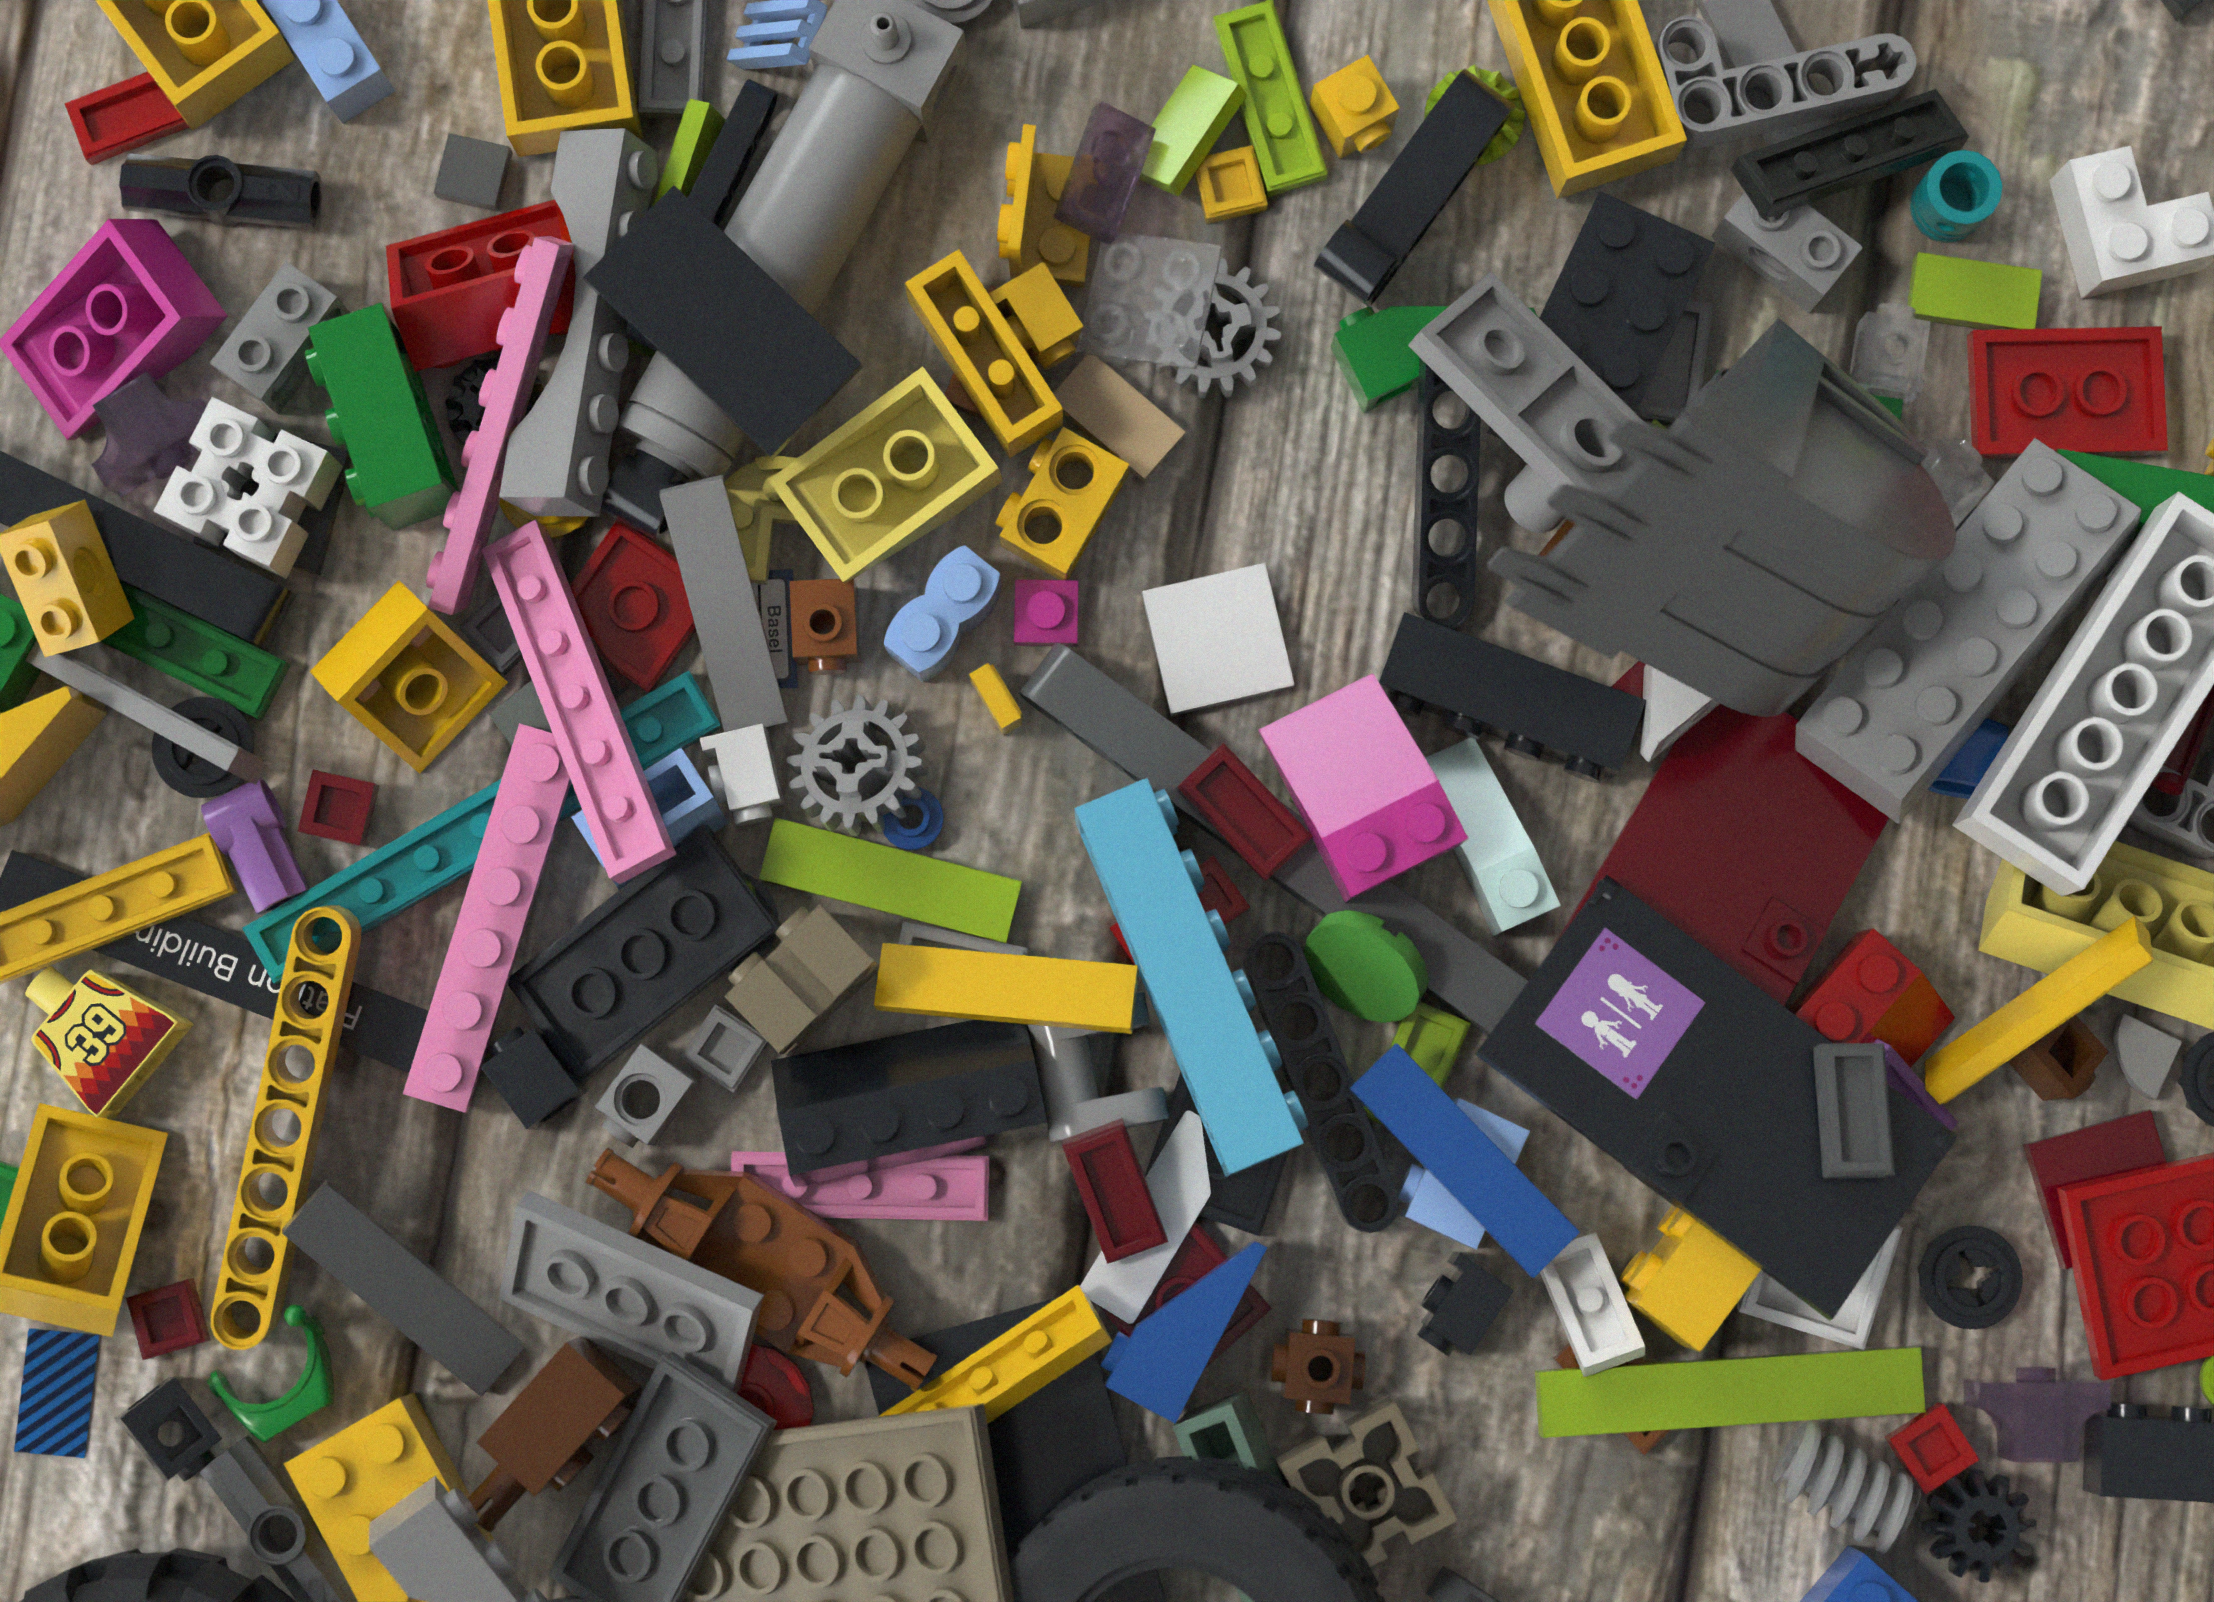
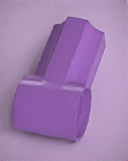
[201,777,310,915]

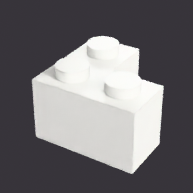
[2049,146,2214,299]

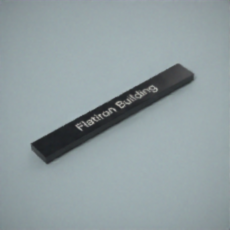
[0,850,429,1073]

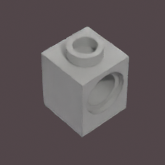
[595,1044,700,1148]

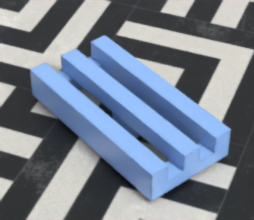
[726,0,828,70]

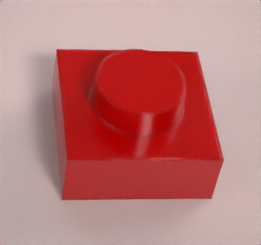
[1884,1402,1980,1495]

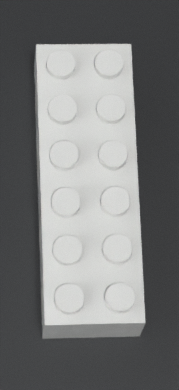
[1952,492,2214,897]

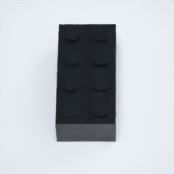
[1487,190,1716,441]

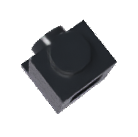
[1417,1251,1514,1357]
[114,1377,222,1482]

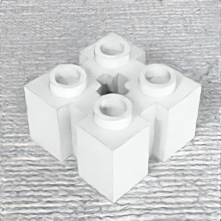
[153,397,343,579]

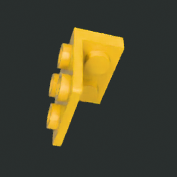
[997,124,1100,288]

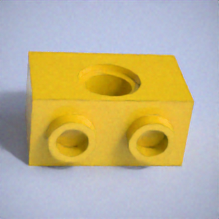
[0,500,135,657]

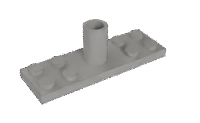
[1408,271,1646,533]

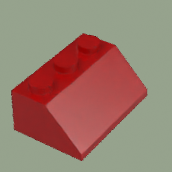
[386,199,576,372]
[1788,928,1955,1068]

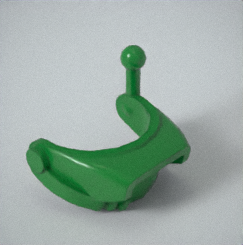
[207,1304,334,1443]

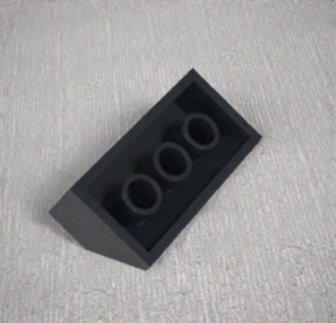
[771,1019,1048,1187]

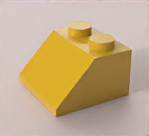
[309,580,508,774]

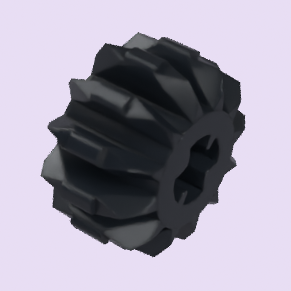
[1921,1468,2038,1583]

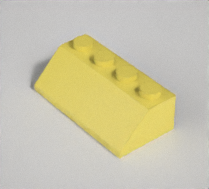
[1978,841,2214,1030]

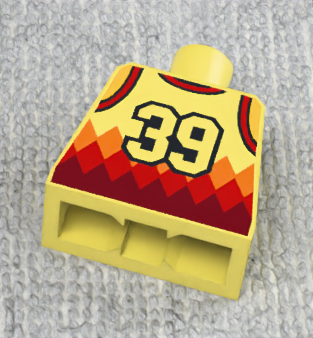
[25,966,194,1119]

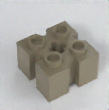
[724,904,879,1056]
[1275,1397,1458,1568]

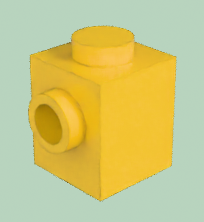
[1309,55,1400,159]

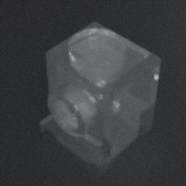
[1849,303,1930,406]

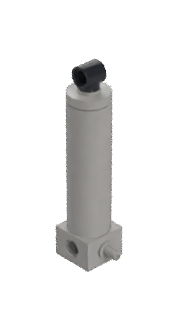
[600,0,969,540]

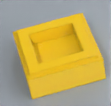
[1194,145,1268,224]
[969,663,1023,736]

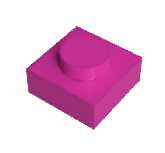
[1014,579,1078,647]

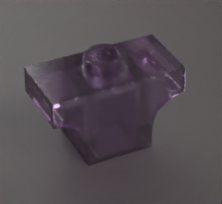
[91,372,208,497]
[1963,1366,2111,1462]

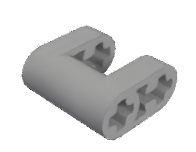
[1026,992,1170,1143]

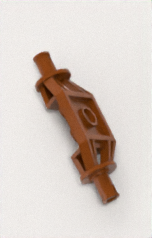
[585,1147,938,1392]

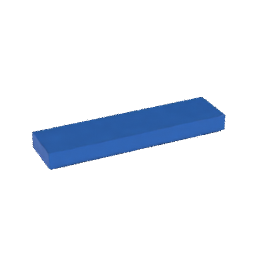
[1349,1043,1580,1278]

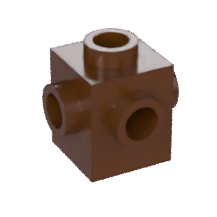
[1271,1319,1366,1415]

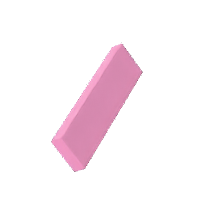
[731,1151,989,1221]

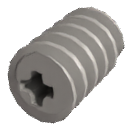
[1772,1421,1921,1555]

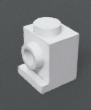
[700,724,785,826]

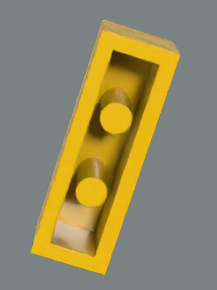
[905,249,1063,459]

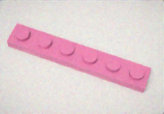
[426,236,575,615]
[481,519,676,884]
[403,723,571,1113]

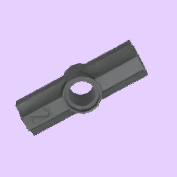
[200,1435,356,1602]

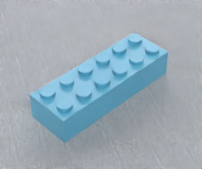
[1074,778,1309,1177]

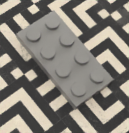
[498,1190,764,1394]

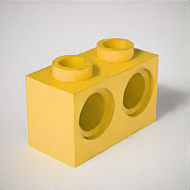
[995,427,1129,580]

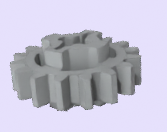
[1144,259,1281,399]
[787,695,929,836]

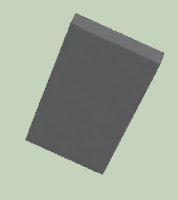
[548,1351,778,1602]

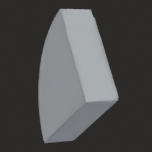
[2112,1013,2182,1100]

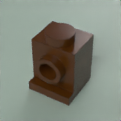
[2007,1015,2109,1101]

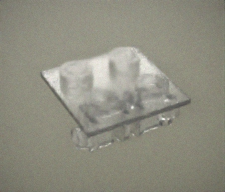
[1077,231,1223,369]

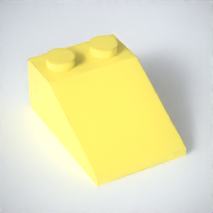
[768,366,1003,584]

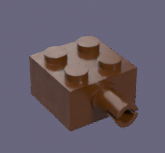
[467,1337,642,1532]

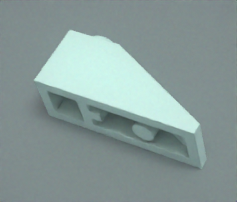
[1425,738,1561,936]

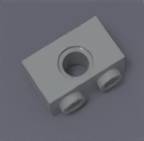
[1711,192,1863,313]

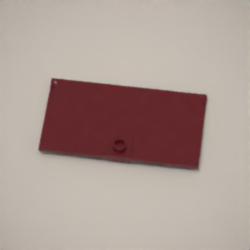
[1554,703,1889,1006]

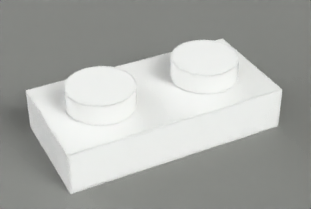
[1540,1232,1645,1377]

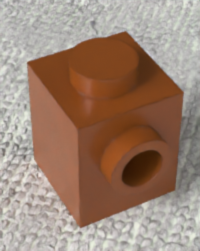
[790,578,861,675]

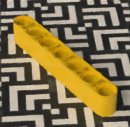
[211,905,361,1350]

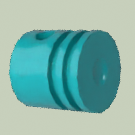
[1909,150,2003,243]

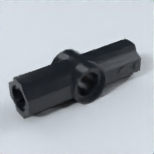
[119,153,322,229]

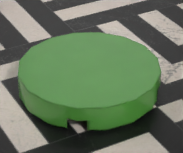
[1304,910,1429,1023]

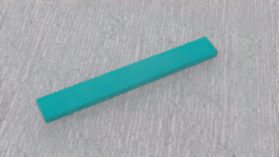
[242,670,722,984]

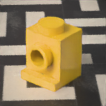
[989,261,1084,370]

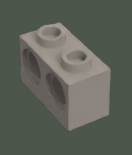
[210,261,351,415]

